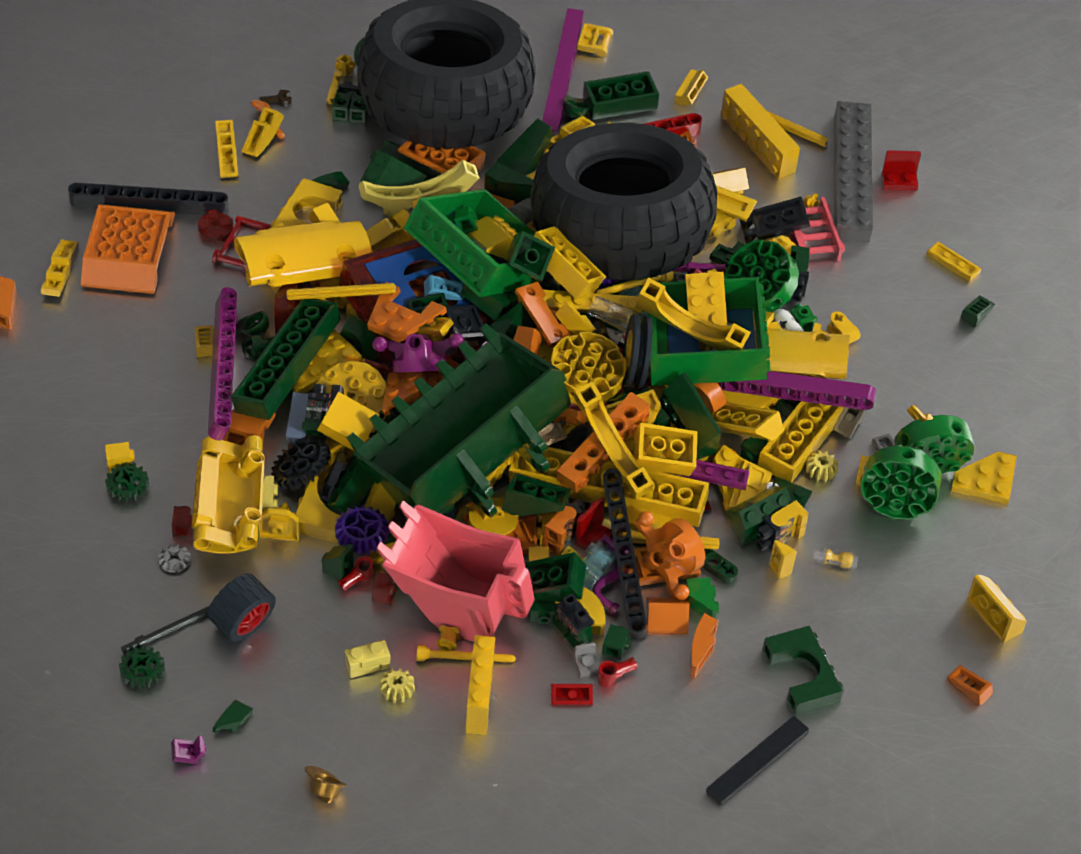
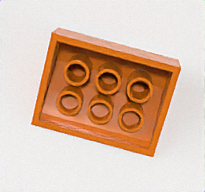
[398,141,486,174]

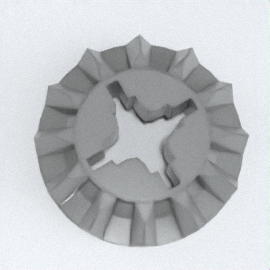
[158,544,191,573]

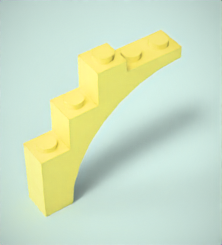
[358,160,479,217]

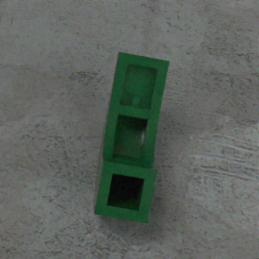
[340,314,378,367]

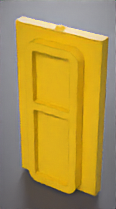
[716,185,757,221]
[727,460,772,509]

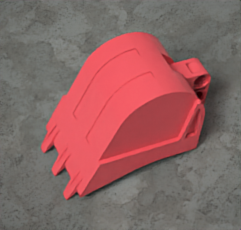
[377,501,535,641]

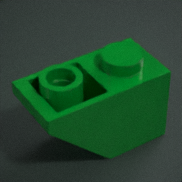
[685,577,719,618]

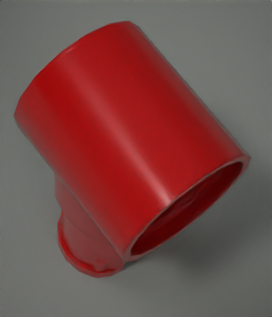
[337,556,375,592]
[597,657,638,687]

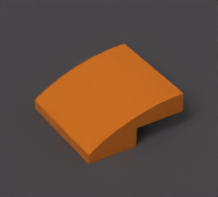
[228,408,276,437]

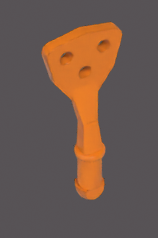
[250,100,285,139]

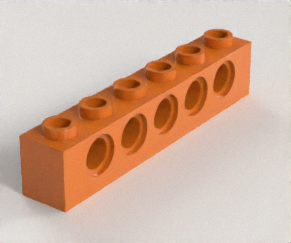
[557,392,650,493]

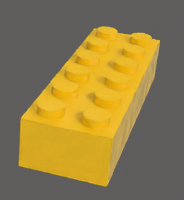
[721,83,800,180]
[758,401,845,483]

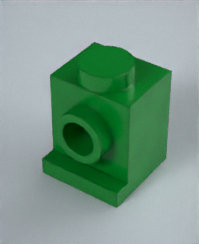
[454,206,478,234]
[790,304,817,332]

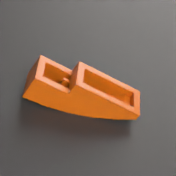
[690,613,719,678]

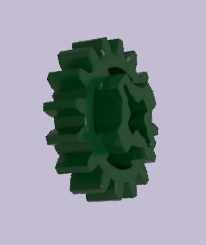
[105,462,149,502]
[119,646,165,689]

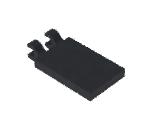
[739,196,810,243]

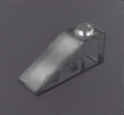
[588,296,645,333]

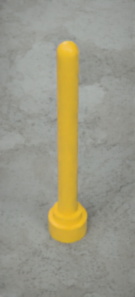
[596,271,673,294]
[416,645,516,663]

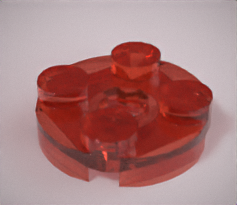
[197,210,234,243]

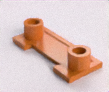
[515,282,572,348]

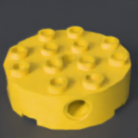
[550,332,627,405]
[316,361,386,413]

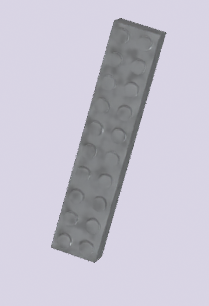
[834,101,873,242]

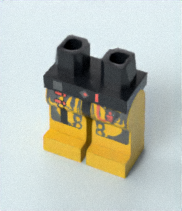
[755,500,809,552]

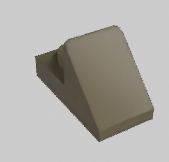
[833,407,866,439]

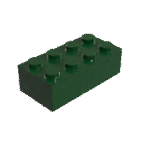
[583,71,659,120]

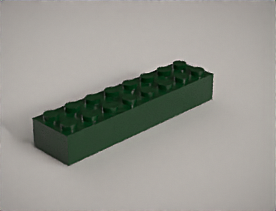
[231,298,341,420]

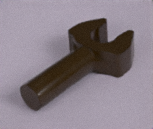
[259,89,292,106]

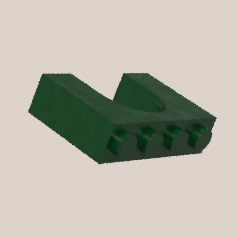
[762,625,844,715]

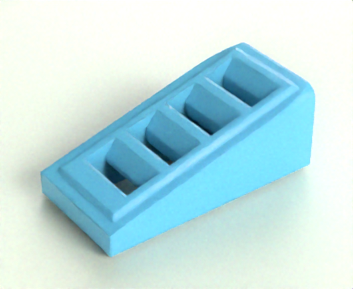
[424,275,465,300]

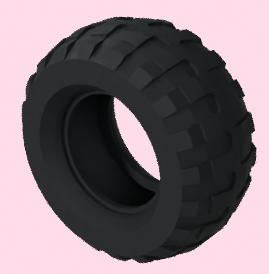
[357,0,536,149]
[531,123,717,280]

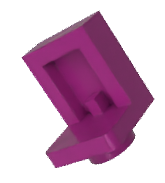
[171,735,206,764]

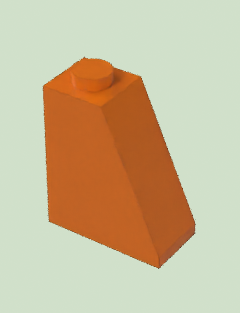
[0,276,17,330]

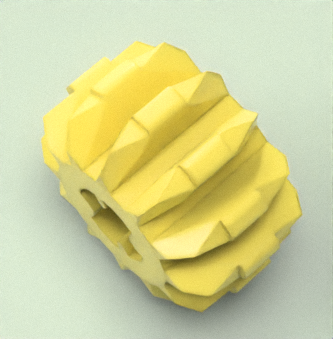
[806,450,838,483]
[380,667,415,704]

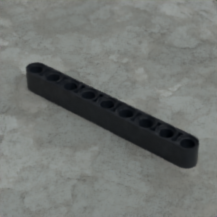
[68,183,229,216]
[603,469,648,640]

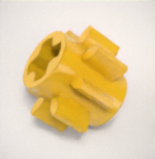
[334,55,356,76]

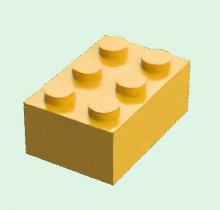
[685,272,727,326]
[633,423,698,476]

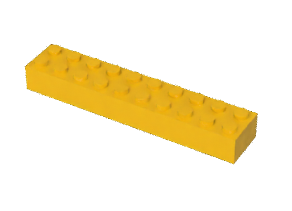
[509,447,709,527]

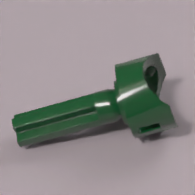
[241,335,274,361]

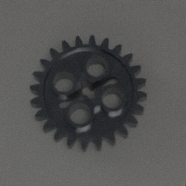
[271,436,331,490]

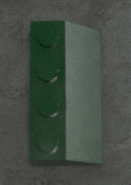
[660,372,722,460]

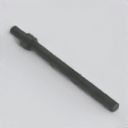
[121,606,209,654]

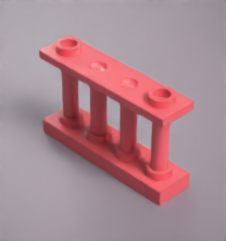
[788,197,845,261]

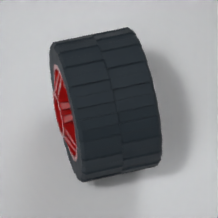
[207,573,276,642]

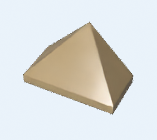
[539,422,567,446]

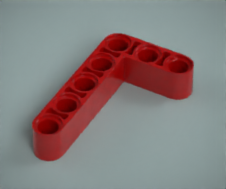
[644,113,702,137]

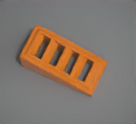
[947,665,993,705]

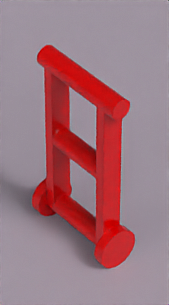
[212,215,271,272]

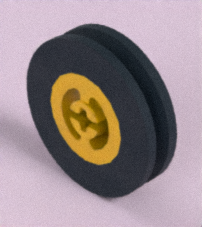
[622,314,653,388]

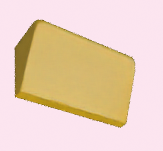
[769,540,797,579]

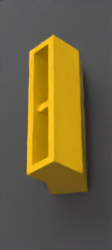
[674,69,708,106]

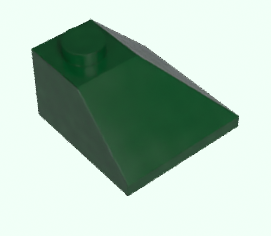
[508,231,555,282]

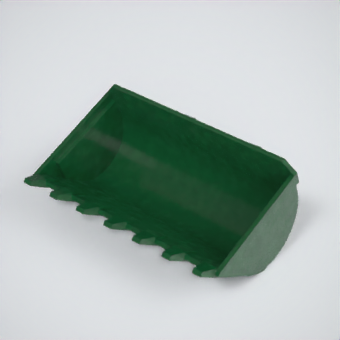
[346,323,571,518]

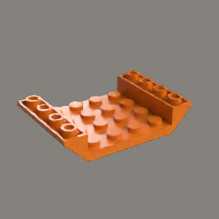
[81,204,175,294]

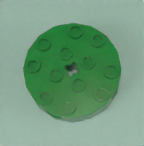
[724,240,799,312]
[894,415,975,474]
[861,445,942,520]

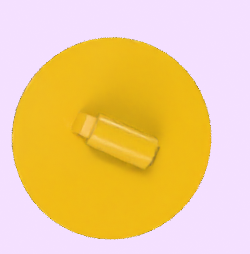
[469,497,518,535]

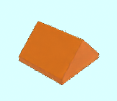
[646,597,689,634]

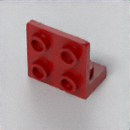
[881,150,921,191]
[575,497,613,556]

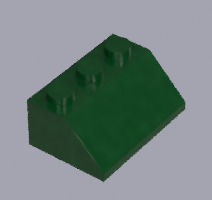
[727,486,792,546]

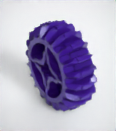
[335,504,389,555]

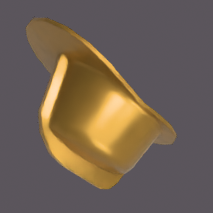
[304,766,347,803]

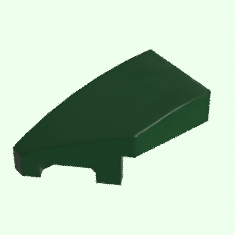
[312,171,350,189]
[212,699,253,733]

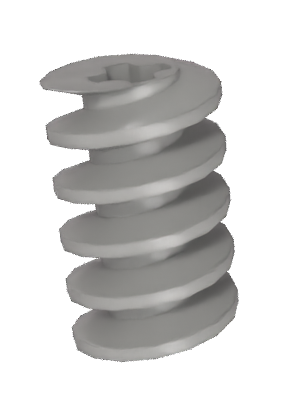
[508,198,533,225]

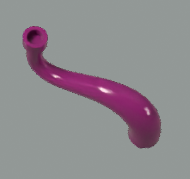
[592,534,630,615]

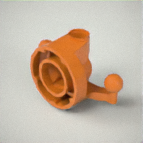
[635,511,705,600]

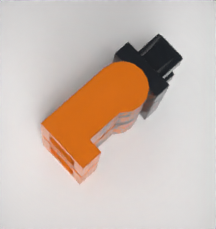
[543,499,585,556]

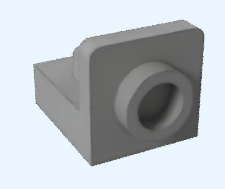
[574,643,599,678]

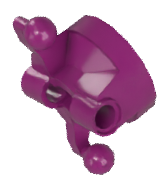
[372,333,464,373]

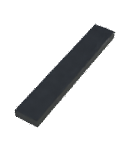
[706,716,809,805]

